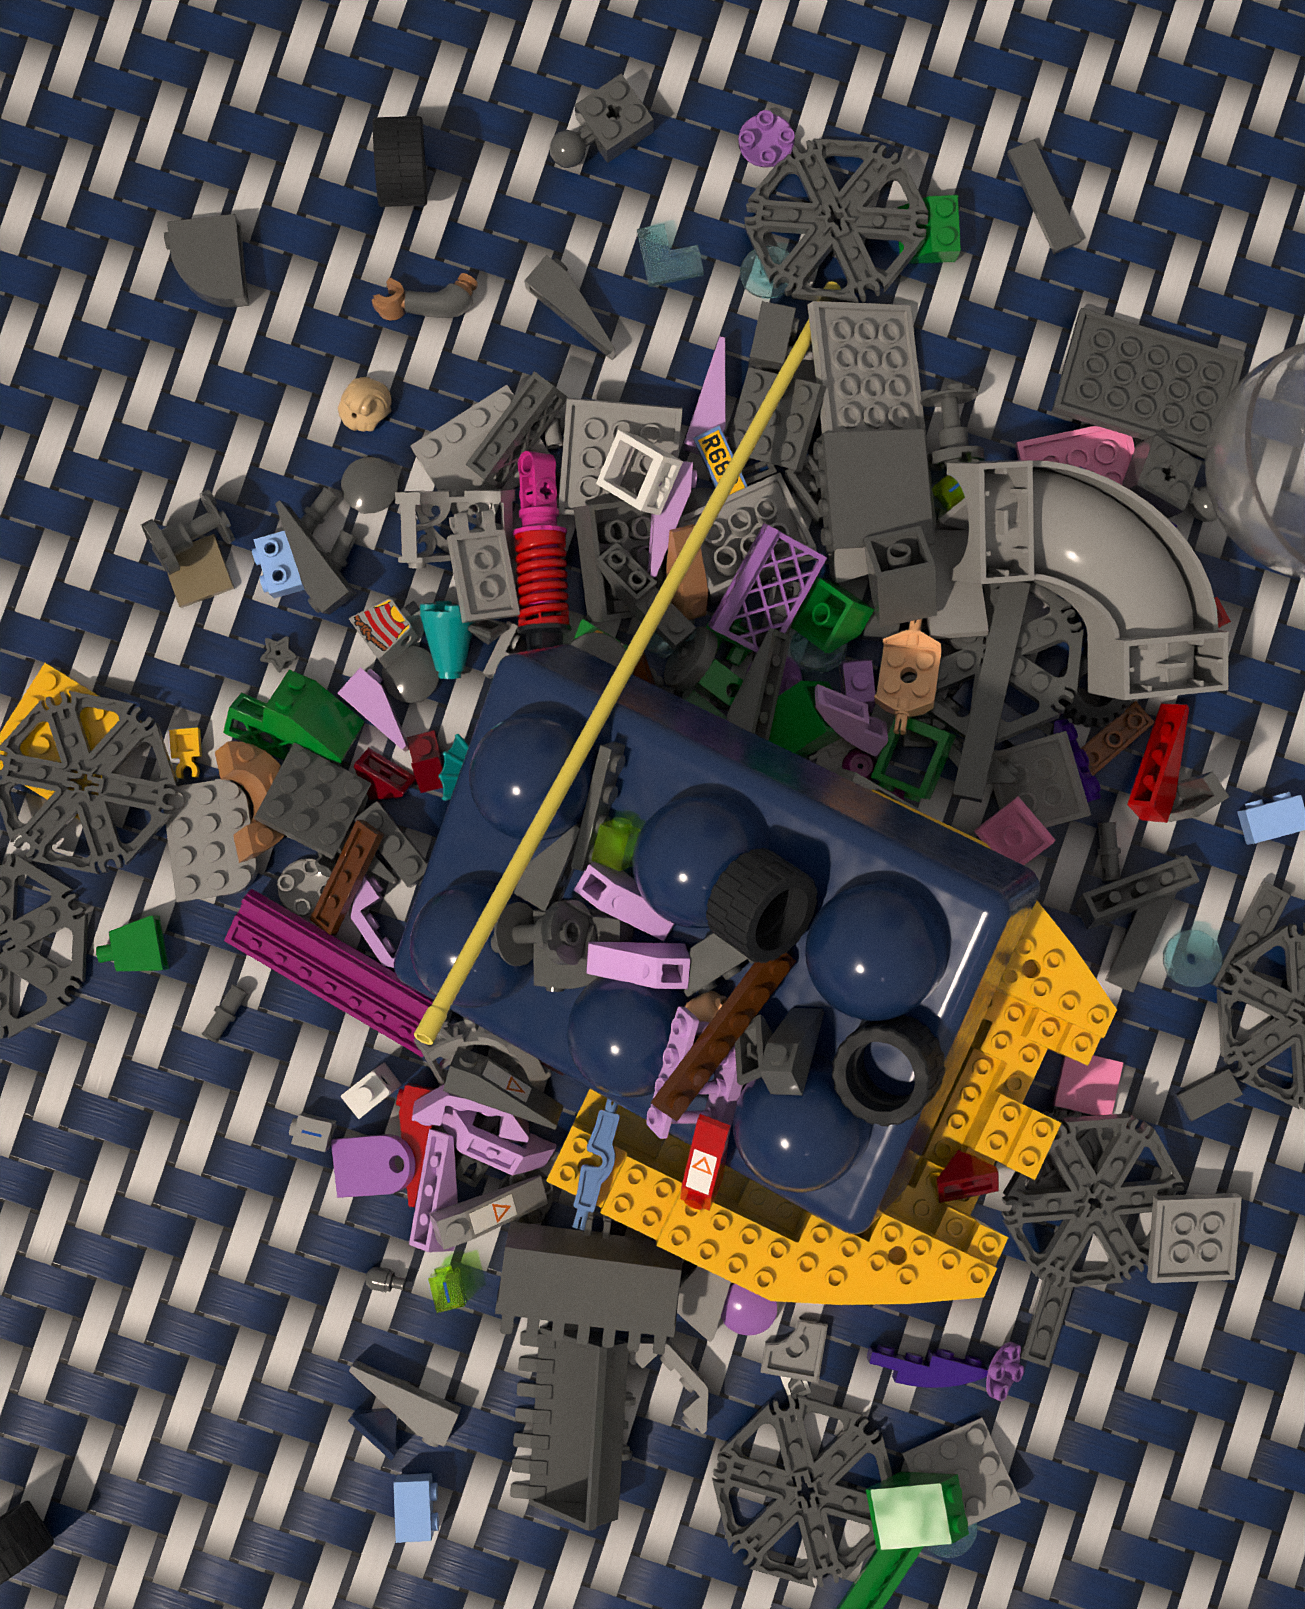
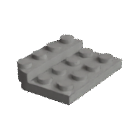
[163,779,260,902]

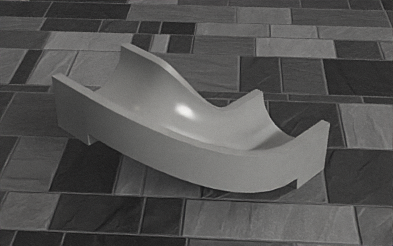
[947,460,1229,700]

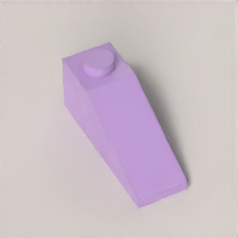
[338,667,409,752]

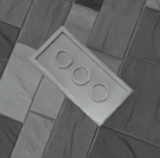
[927,529,989,639]

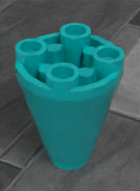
[420,600,476,679]

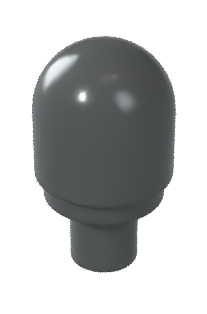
[365,1267,406,1293]

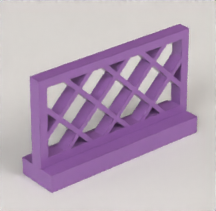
[708,523,827,653]

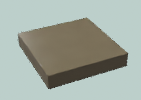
[167,534,235,608]

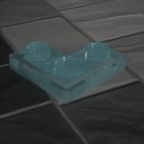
[637,224,704,287]

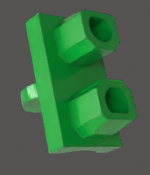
[706,618,752,667]

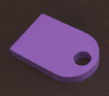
[331,1134,415,1198]

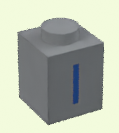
[289,1113,337,1152]

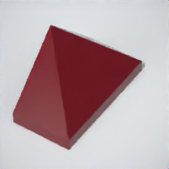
[353,747,416,800]
[936,1150,999,1203]

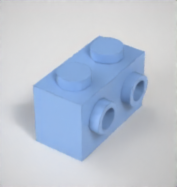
[252,531,305,599]
[1237,792,1305,845]
[393,1473,439,1543]

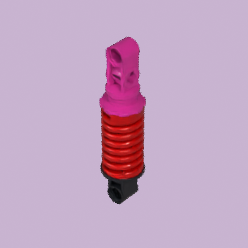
[513,451,572,651]

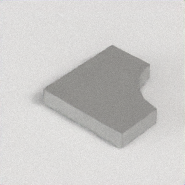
[760,1318,828,1383]

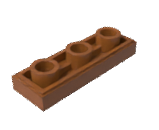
[1080,701,1155,776]

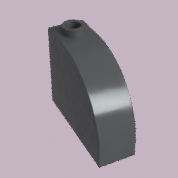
[164,214,249,307]
[533,909,634,992]

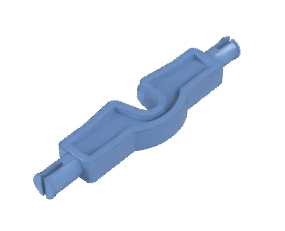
[572,1098,620,1230]

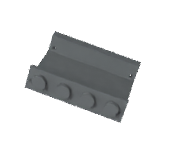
[813,429,935,554]

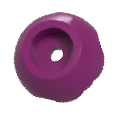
[842,749,877,781]

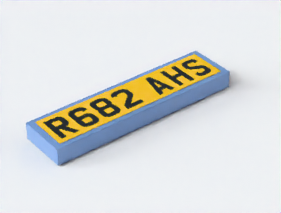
[692,425,748,495]

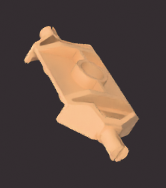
[874,619,942,735]

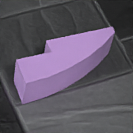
[815,684,888,757]

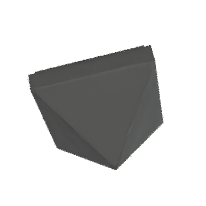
[468,619,509,645]

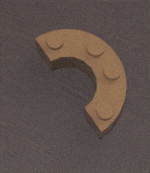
[215,741,285,863]

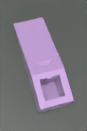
[574,858,675,941]
[586,942,690,989]

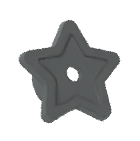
[260,636,297,673]
[315,852,339,877]

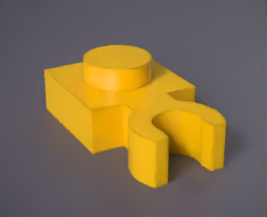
[169,727,202,779]

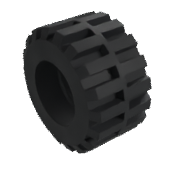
[1059,655,1131,728]

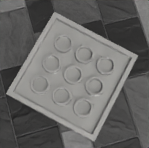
[558,398,682,516]

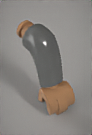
[371,273,478,321]

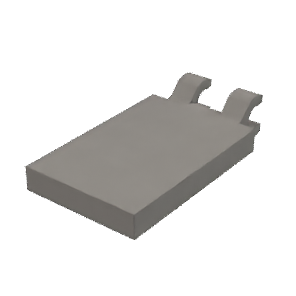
[447,510,520,623]

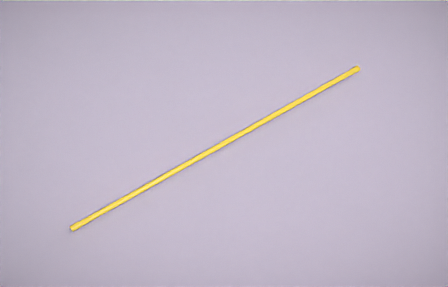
[414,281,841,1045]

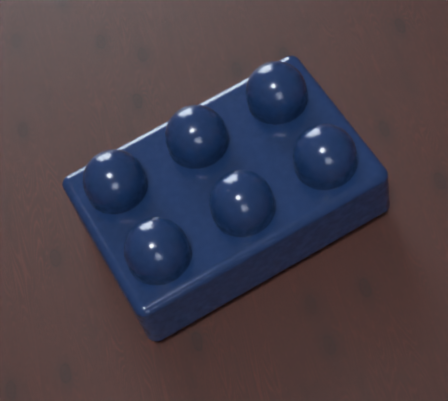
[394,644,1040,1234]

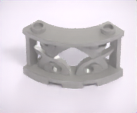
[395,489,515,568]
[413,1018,551,1088]

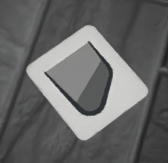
[781,1376,811,1399]

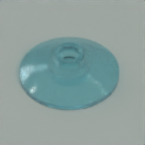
[740,246,789,299]

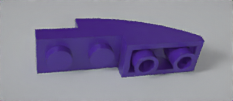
[867,1344,988,1388]

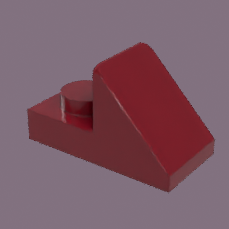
[406,730,444,793]

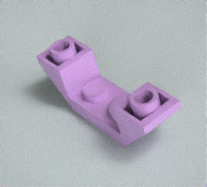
[351,874,396,968]
[412,1084,529,1143]
[441,1106,556,1176]

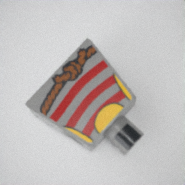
[349,598,421,669]

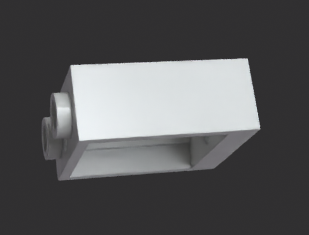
[596,430,683,516]

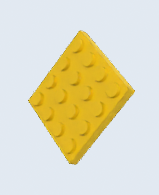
[0,663,142,820]

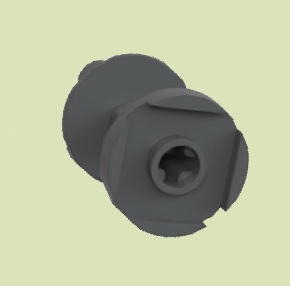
[920,383,985,471]
[141,490,235,575]
[491,900,595,966]

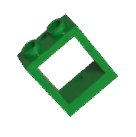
[871,717,956,802]

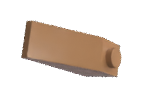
[665,524,708,620]

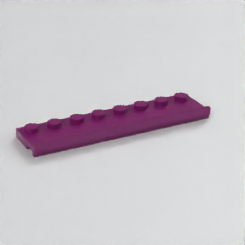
[224,889,434,1058]

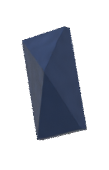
[348,1408,399,1460]

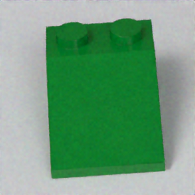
[261,670,365,763]

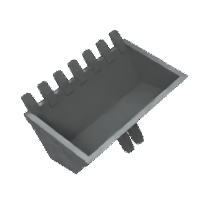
[495,1210,682,1355]

